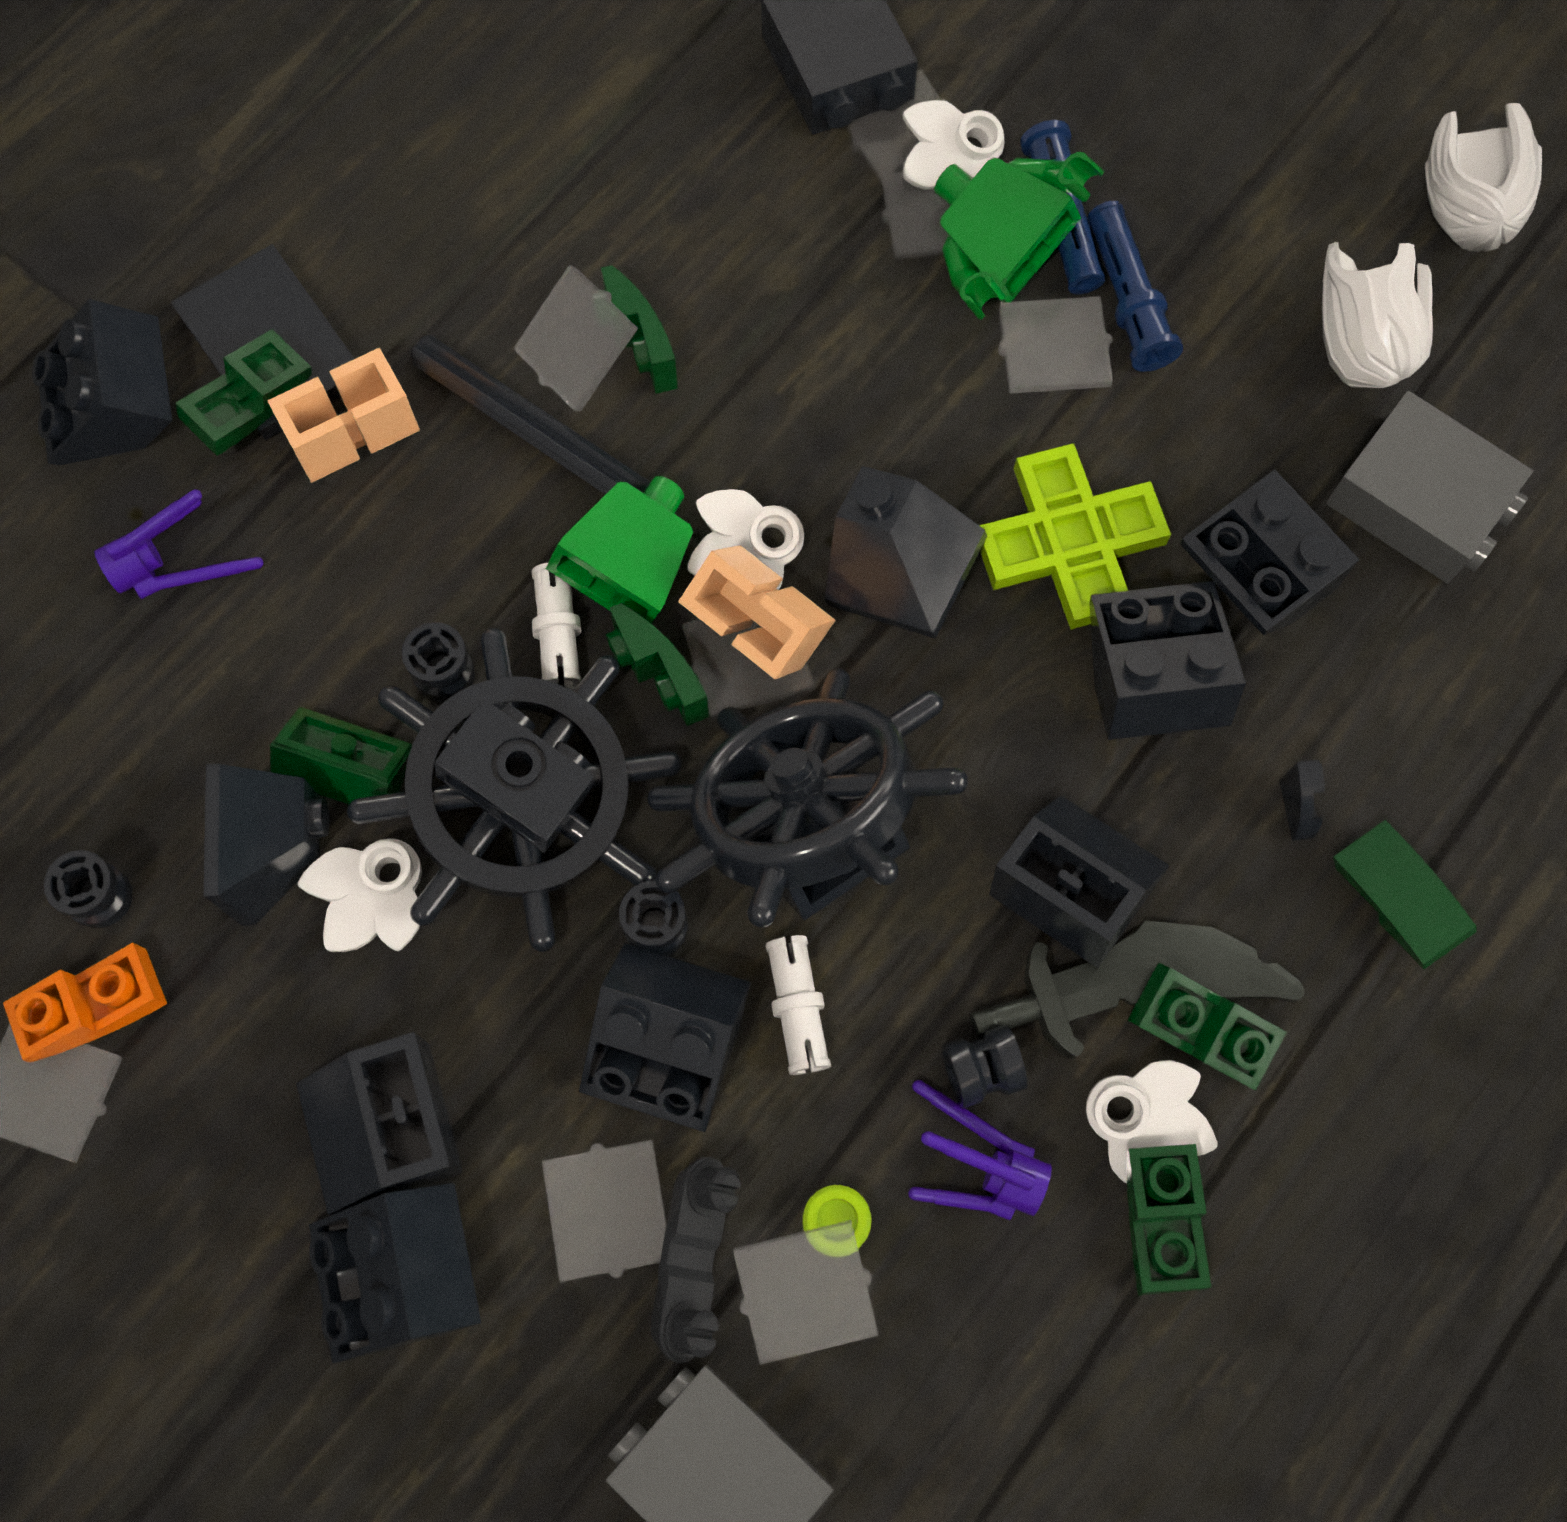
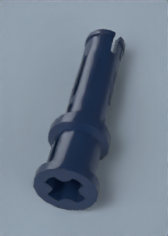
[1020,120,1105,294]
[1087,201,1183,372]

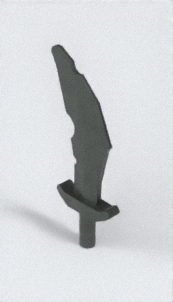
[970,920,1304,1059]

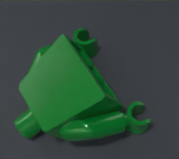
[934,152,1104,320]

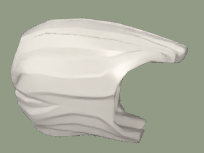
[1425,103,1542,252]
[1322,242,1433,388]

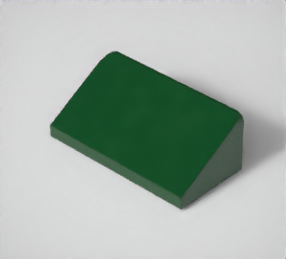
[270,707,413,804]

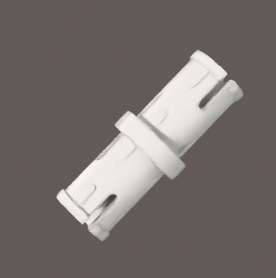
[532,563,582,690]
[765,935,831,1075]

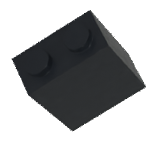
[761,0,918,135]

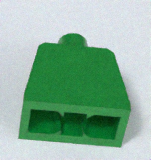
[545,476,693,623]

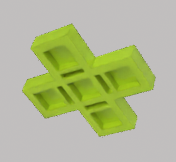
[980,443,1171,629]

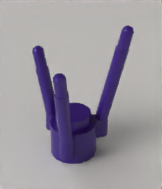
[95,490,264,599]
[908,1080,1052,1221]

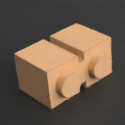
[267,348,420,483]
[678,545,836,680]

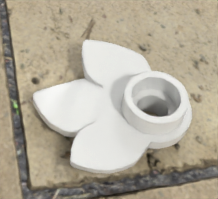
[902,100,1004,190]
[688,489,804,590]
[298,838,422,952]
[1086,1060,1218,1184]

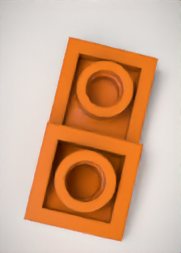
[3,943,167,1063]

